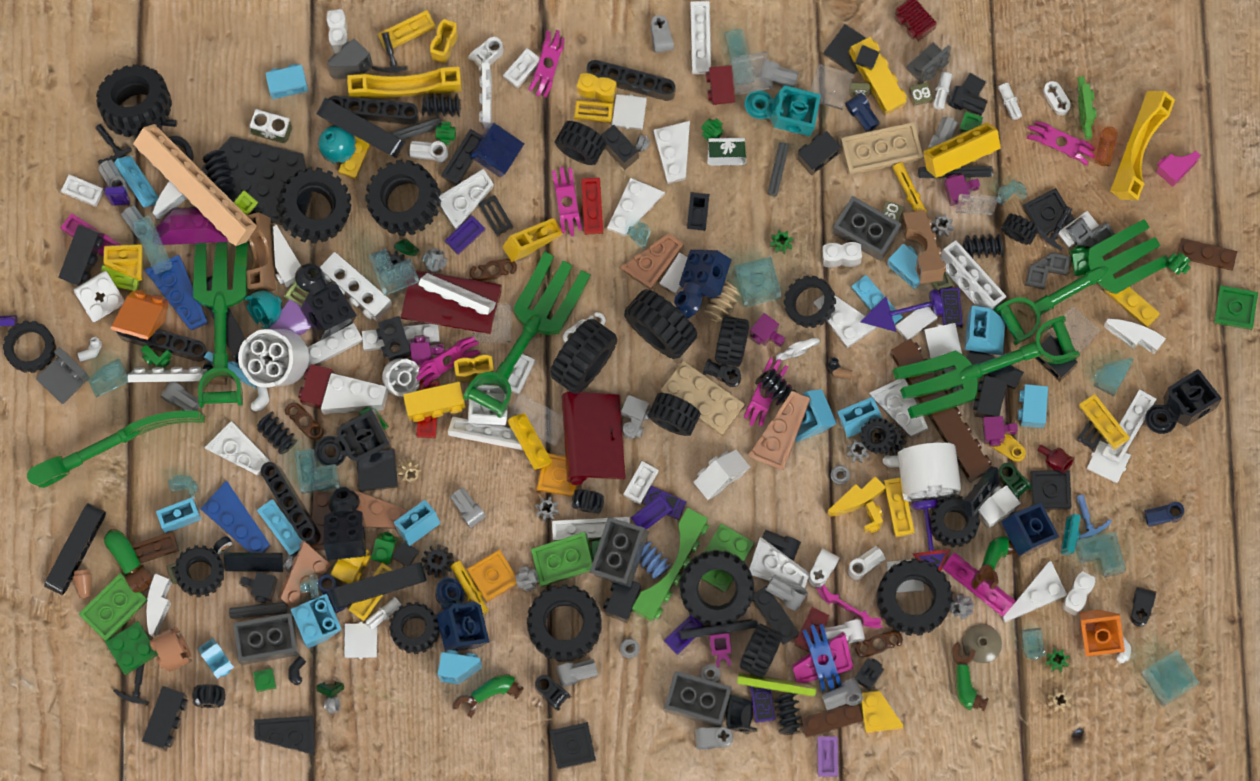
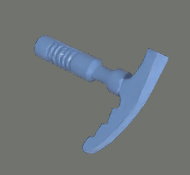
[1077,495,1112,540]

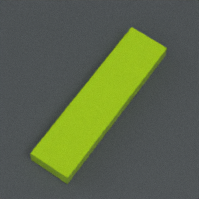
[737,673,816,696]

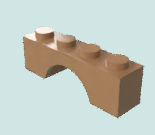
[901,210,946,284]
[246,212,276,292]

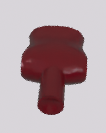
[1037,445,1074,473]

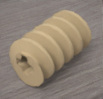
[702,281,741,323]

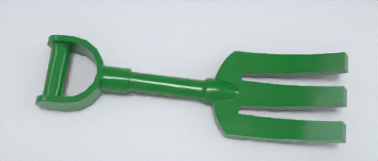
[994,219,1170,346]
[193,241,249,408]
[463,251,591,418]
[892,316,1080,419]
[27,410,206,488]

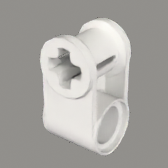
[468,37,504,72]
[809,549,840,588]

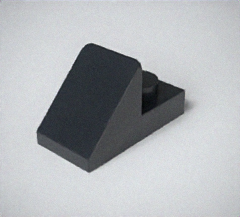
[687,192,710,231]

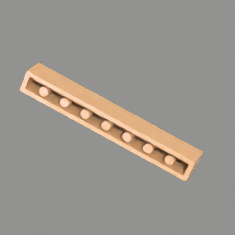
[133,124,257,246]

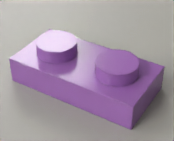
[817,737,838,777]

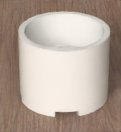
[238,329,309,387]
[897,443,961,502]

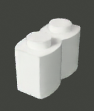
[327,9,349,53]
[822,242,862,268]
[978,485,1021,529]
[1063,571,1095,616]

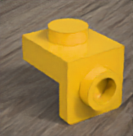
[863,501,883,534]

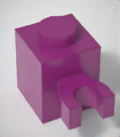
[944,174,980,206]
[750,313,785,348]
[410,335,444,365]
[982,416,1018,447]
[709,632,732,668]

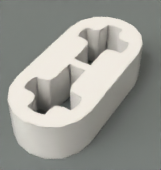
[1043,81,1071,116]

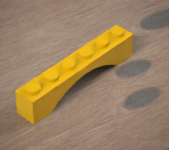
[347,66,462,99]
[1110,91,1175,200]

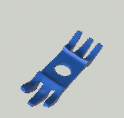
[802,624,842,692]

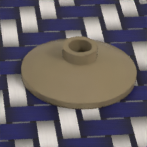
[963,624,1002,663]

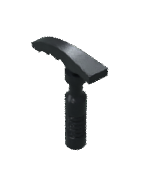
[372,32,408,73]
[95,124,133,164]
[1036,206,1072,251]
[113,664,149,705]

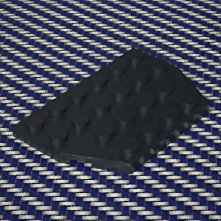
[201,136,312,225]

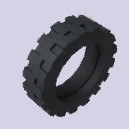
[784,276,836,328]
[3,321,56,373]

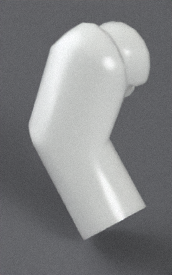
[78,337,102,362]
[251,386,269,412]
[883,447,905,468]
[1116,636,1131,663]

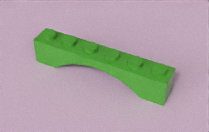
[632,508,710,623]

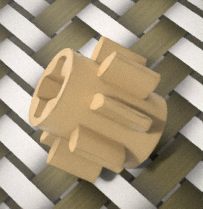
[396,457,422,482]
[1047,689,1072,714]

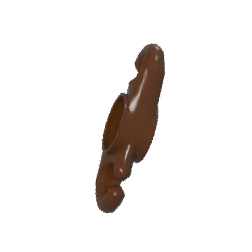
[470,259,517,281]
[285,403,324,440]
[855,631,903,657]

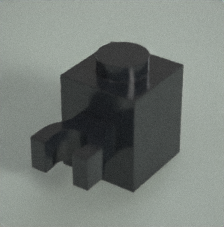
[240,572,278,603]
[854,658,884,691]

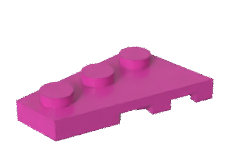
[792,632,854,683]

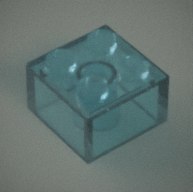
[734,257,781,307]
[1141,650,1199,707]

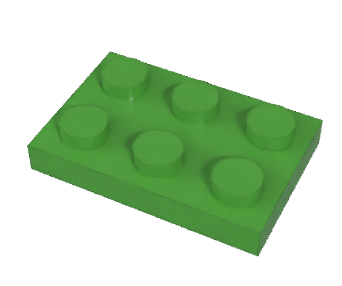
[701,524,755,593]
[531,532,594,587]
[79,573,148,641]

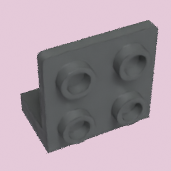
[906,42,951,84]
[36,347,90,404]

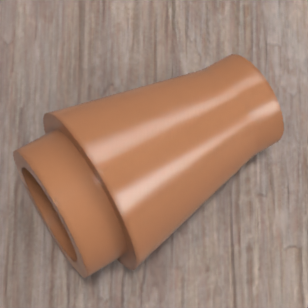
[73,569,92,598]

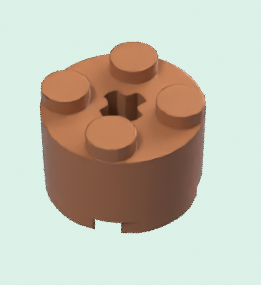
[150,627,192,672]

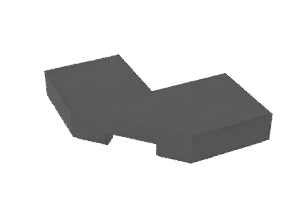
[1066,218,1115,247]
[1025,252,1071,290]

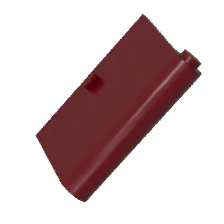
[400,269,502,334]
[561,392,626,485]

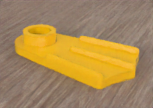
[986,434,1026,462]

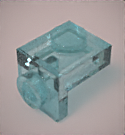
[996,179,1027,205]
[168,475,198,499]
[1021,628,1046,660]

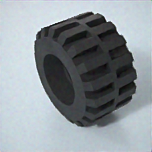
[554,121,607,165]
[715,316,749,367]
[648,393,701,436]
[930,495,980,548]
[174,545,224,597]
[389,602,440,654]
[740,623,782,678]

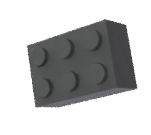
[832,196,902,261]
[590,517,649,588]
[233,613,299,665]
[664,671,732,727]

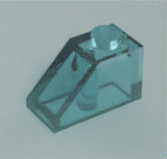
[1093,358,1134,397]
[88,359,128,398]

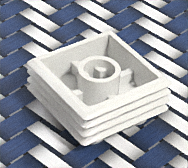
[74,271,125,322]
[468,384,507,425]

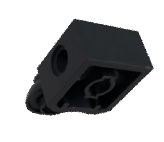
[295,263,357,340]
[1145,369,1222,434]
[315,408,391,467]
[323,487,366,561]

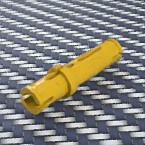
[892,162,927,213]
[451,561,489,615]

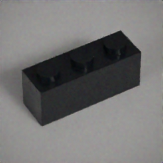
[58,224,105,286]
[142,686,188,752]

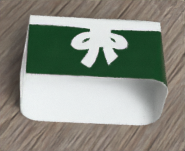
[250,109,292,143]
[708,138,746,165]

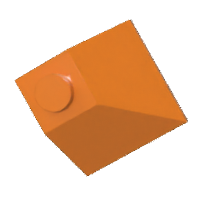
[1080,610,1125,657]

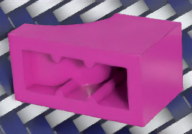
[1156,150,1201,187]

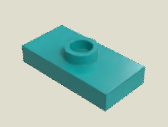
[1060,514,1081,555]

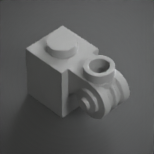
[621,395,650,439]

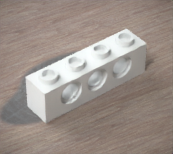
[941,240,1007,310]
[320,252,392,321]

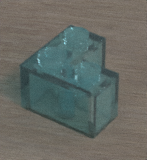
[368,249,420,295]
[294,449,340,494]
[1076,532,1126,578]

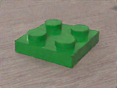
[1214,285,1258,330]
[105,621,158,676]

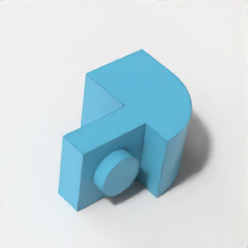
[197,638,234,678]

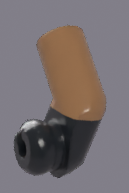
[827,357,852,380]
[203,363,228,385]

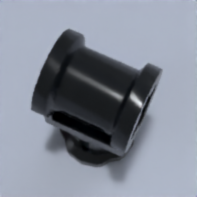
[703,359,741,387]

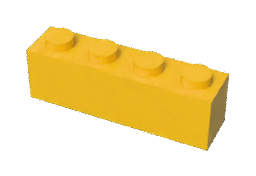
[848,36,907,116]
[923,122,1001,178]

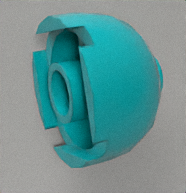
[318,125,356,164]
[246,290,282,329]

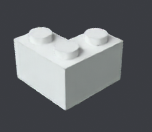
[693,450,750,500]

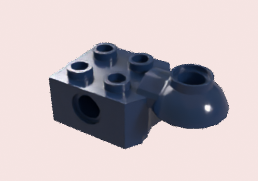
[674,249,732,318]
[435,577,490,653]

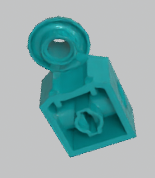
[745,85,821,137]

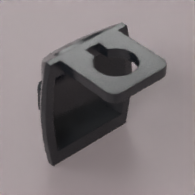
[726,695,757,734]

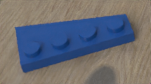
[145,255,209,331]
[200,480,271,553]

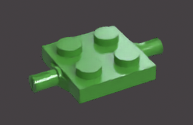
[1077,76,1097,140]

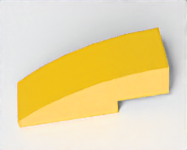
[827,477,886,517]

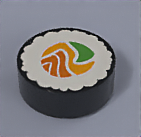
[213,536,233,555]

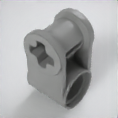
[651,15,674,53]
[695,727,733,750]

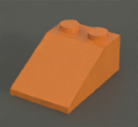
[111,290,169,340]

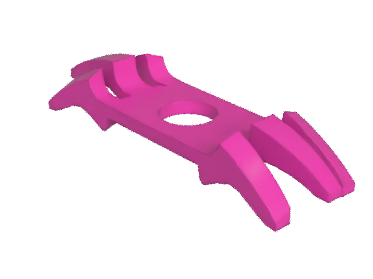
[528,30,565,97]
[1027,121,1095,166]
[552,167,582,237]
[416,337,480,387]
[744,358,788,426]
[817,584,883,628]

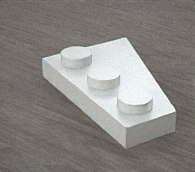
[479,63,492,129]
[653,121,690,184]
[439,169,494,230]
[607,178,665,237]
[869,379,928,437]
[205,421,271,475]

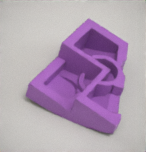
[269,299,312,335]

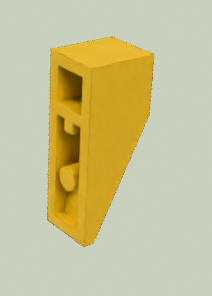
[502,218,563,262]

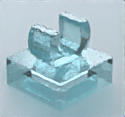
[627,222,651,248]
[300,574,319,598]

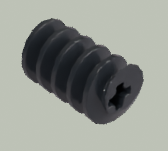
[422,92,461,117]
[203,150,235,192]
[963,234,1003,259]
[755,368,797,406]
[257,411,297,454]
[774,693,803,735]

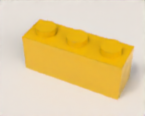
[403,382,466,422]

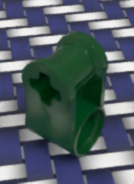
[998,462,1032,499]

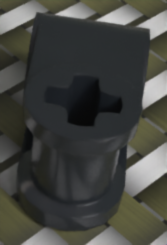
[1131,587,1156,627]
[535,675,571,711]

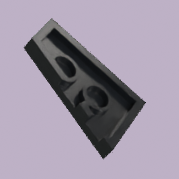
[254,715,316,756]

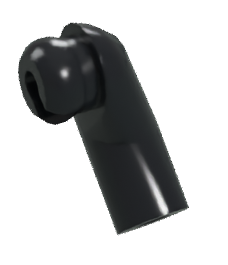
[288,655,306,685]

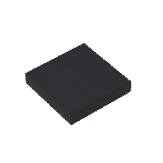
[823,24,867,75]
[1023,188,1075,238]
[357,449,398,492]
[1030,470,1072,510]
[549,722,596,770]

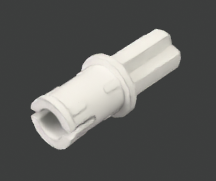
[933,72,953,110]
[998,83,1022,120]
[366,597,401,629]

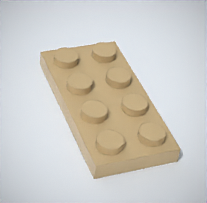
[841,122,923,175]
[660,361,745,436]

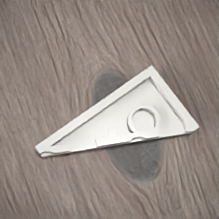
[1003,561,1067,623]

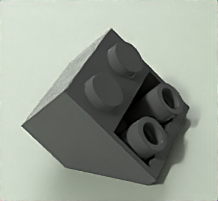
[327,39,373,79]

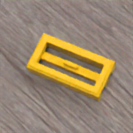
[574,100,613,123]

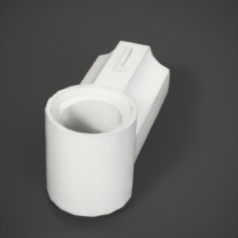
[410,141,449,163]
[848,546,886,580]
[824,619,865,643]

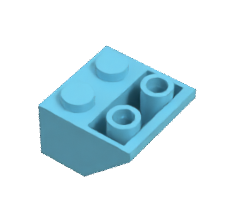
[964,305,1005,355]
[291,594,342,648]
[438,650,483,685]

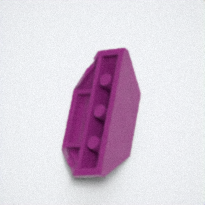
[154,207,229,246]

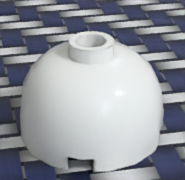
[382,358,420,397]

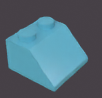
[795,389,836,442]

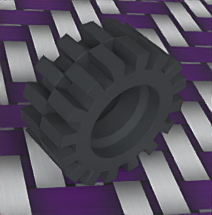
[1001,213,1038,245]
[860,417,897,454]

